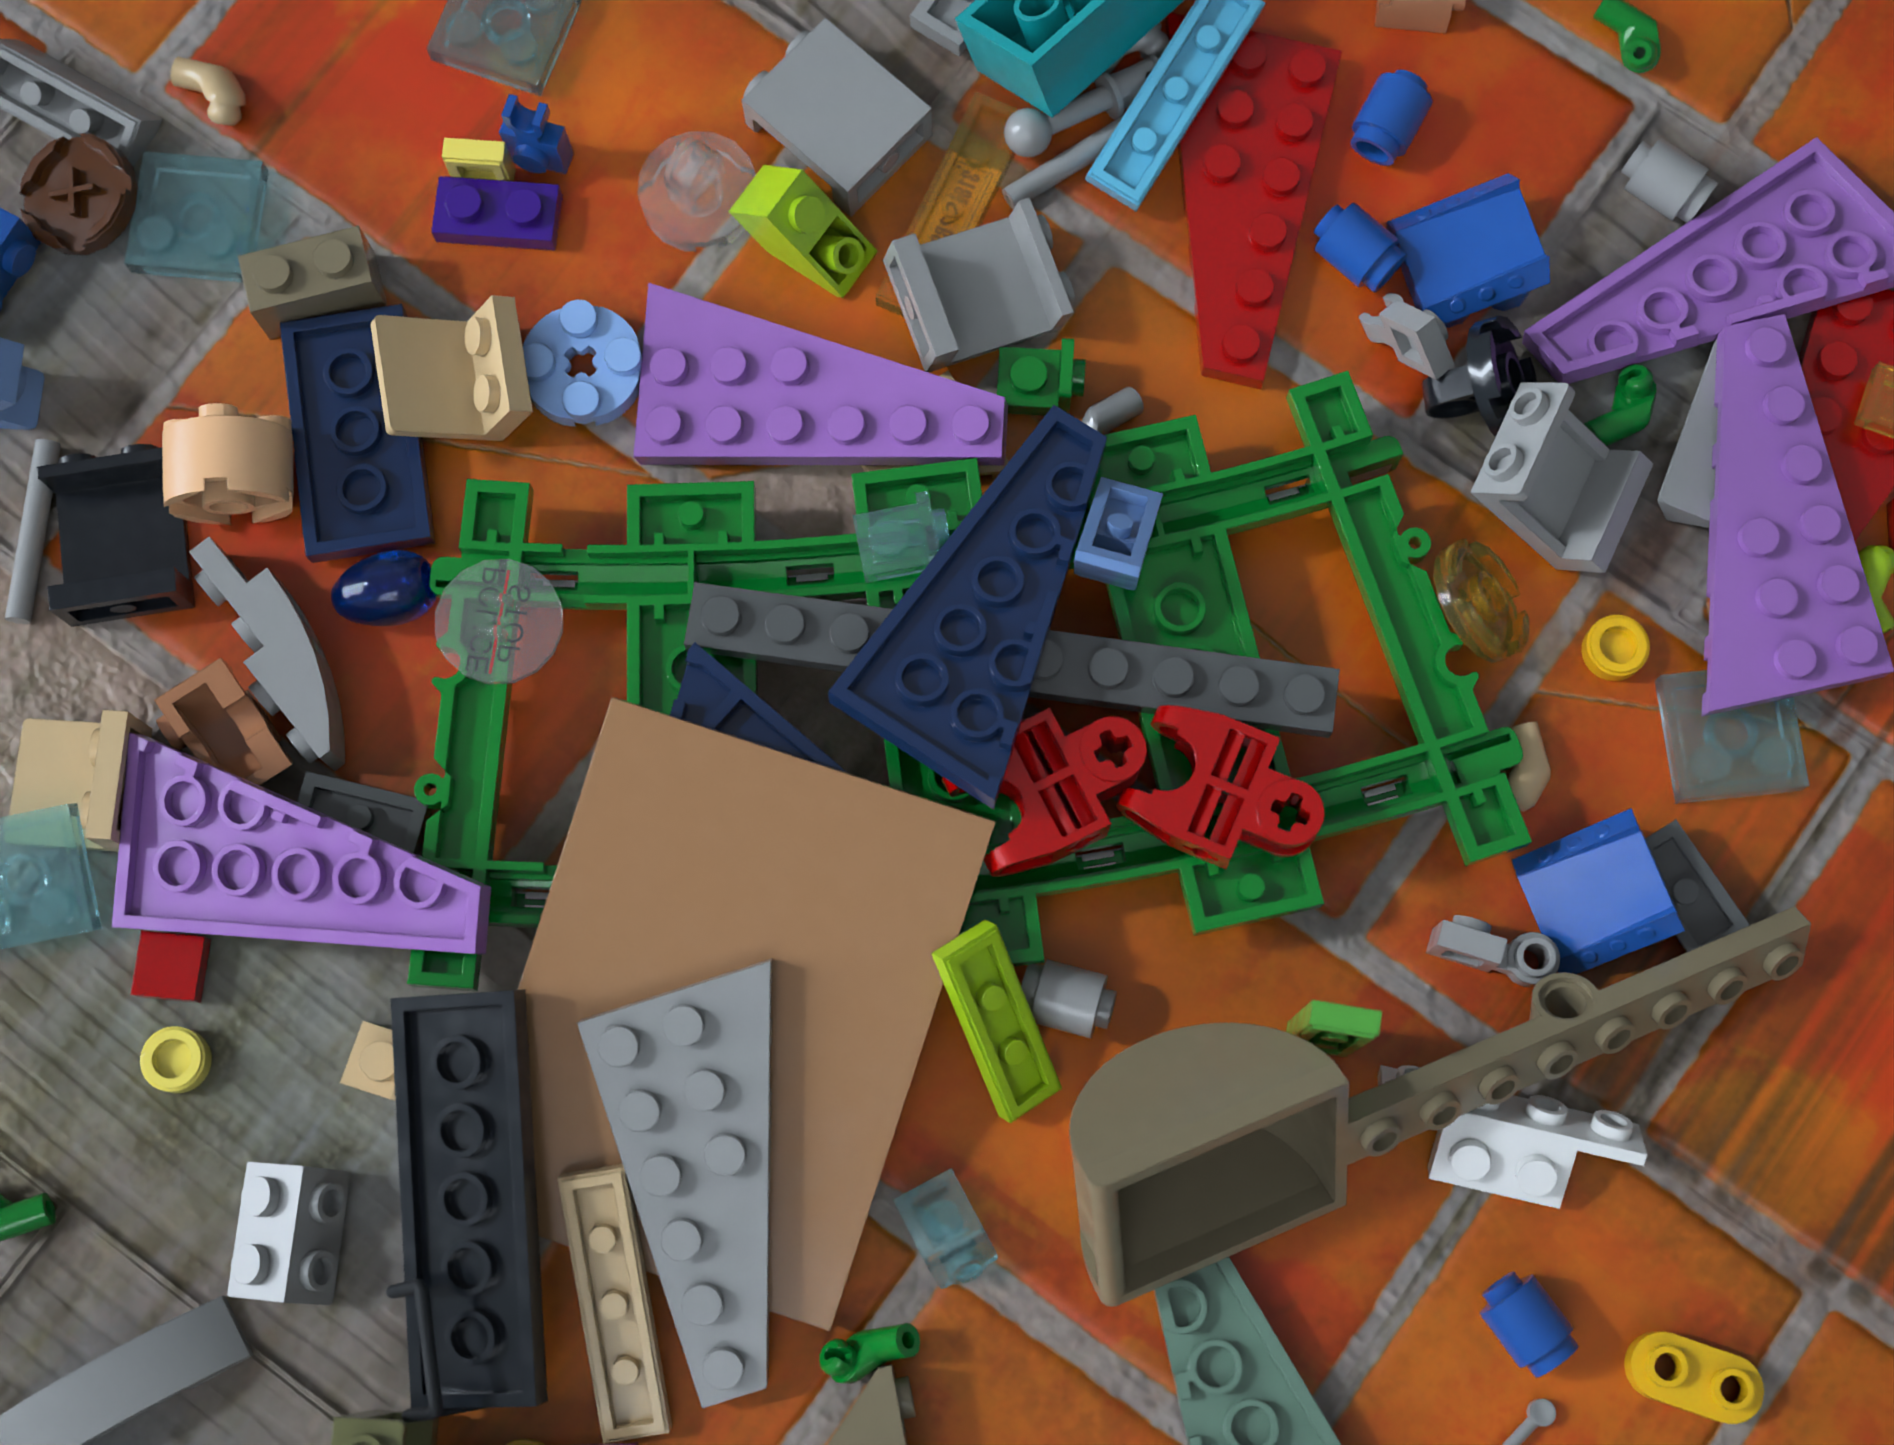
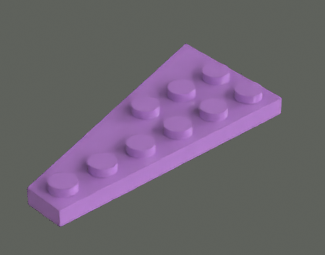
[1522,137,1894,384]
[112,732,491,954]

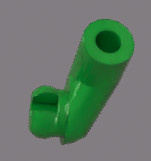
[1584,365,1657,446]
[819,1323,920,1384]

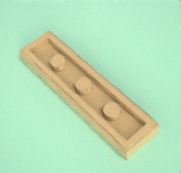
[558,1163,672,1443]

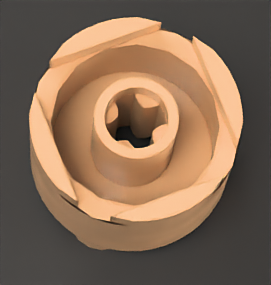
[162,403,294,525]

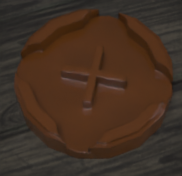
[20,134,138,255]

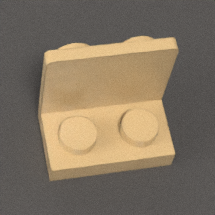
[370,295,533,441]
[6,710,153,852]

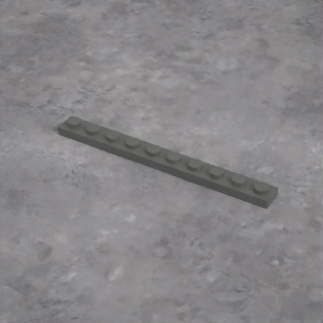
[684,582,1340,738]

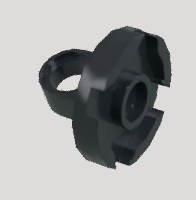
[1422,315,1537,437]

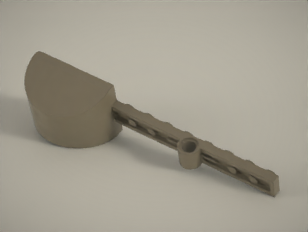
[1069,906,1811,1306]

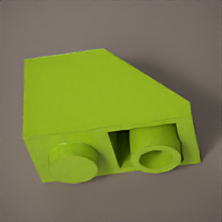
[728,165,878,298]

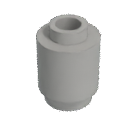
[1621,137,1718,223]
[1021,959,1117,1039]

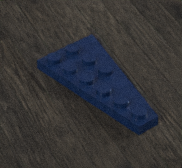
[828,405,1107,810]

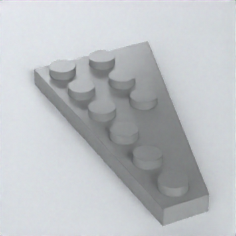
[577,958,773,1408]

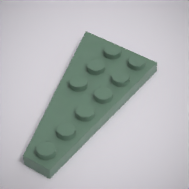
[1153,1257,1341,1445]

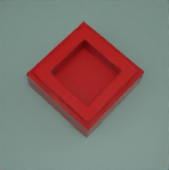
[130,930,211,1003]

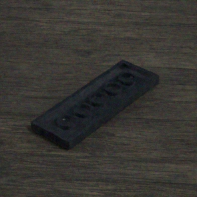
[390,989,548,1408]

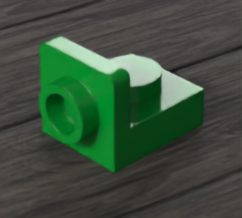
[997,338,1086,416]

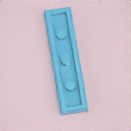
[1085,0,1266,212]

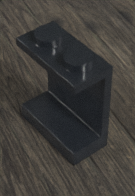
[37,444,195,627]

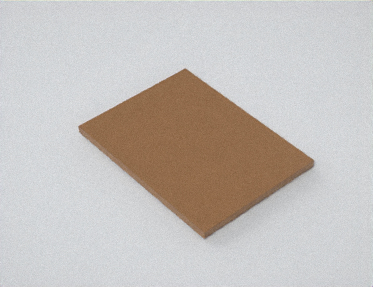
[518,697,996,1331]

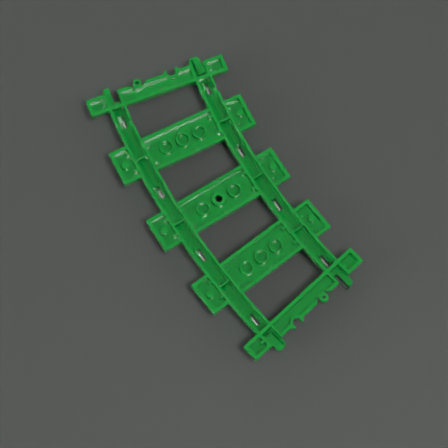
[407,371,1532,992]

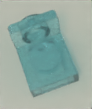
[853,491,950,583]
[893,1168,998,1289]

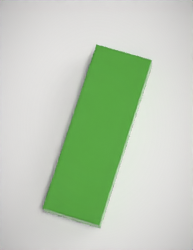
[1286,1000,1382,1057]

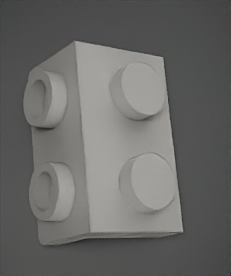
[227,1162,350,1305]

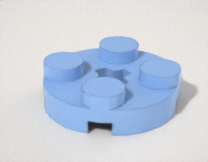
[523,299,642,427]

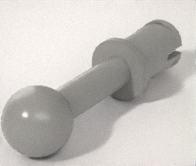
[1004,54,1159,157]

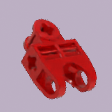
[1116,705,1324,870]
[942,708,1147,877]

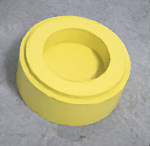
[140,1026,212,1093]

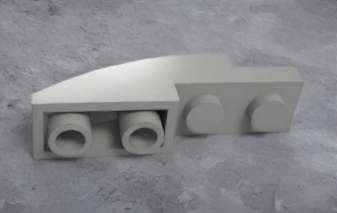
[189,537,345,771]

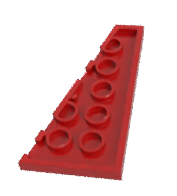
[1165,13,1342,390]

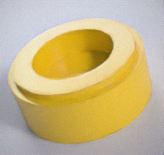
[1581,615,1650,681]

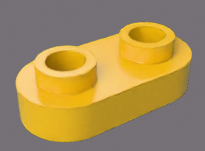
[1624,1331,1764,1424]

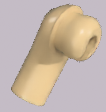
[171,56,246,125]
[1508,722,1551,812]

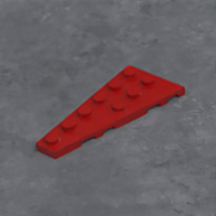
[1799,289,1894,541]

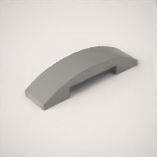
[0,1296,253,1445]

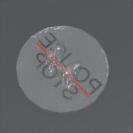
[435,559,563,685]

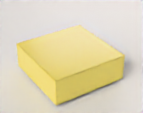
[442,137,516,181]

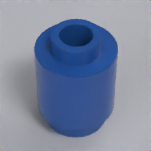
[1350,70,1433,166]
[1314,202,1407,293]
[1479,1271,1579,1378]

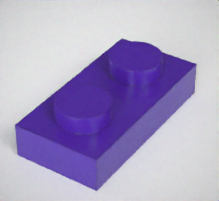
[431,176,562,251]

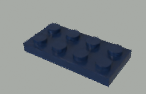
[280,304,435,563]

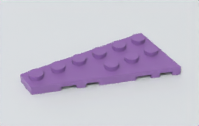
[633,283,1008,465]
[1701,314,1894,717]

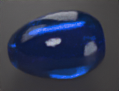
[331,550,437,626]

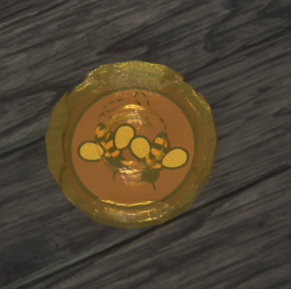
[1433,539,1530,663]

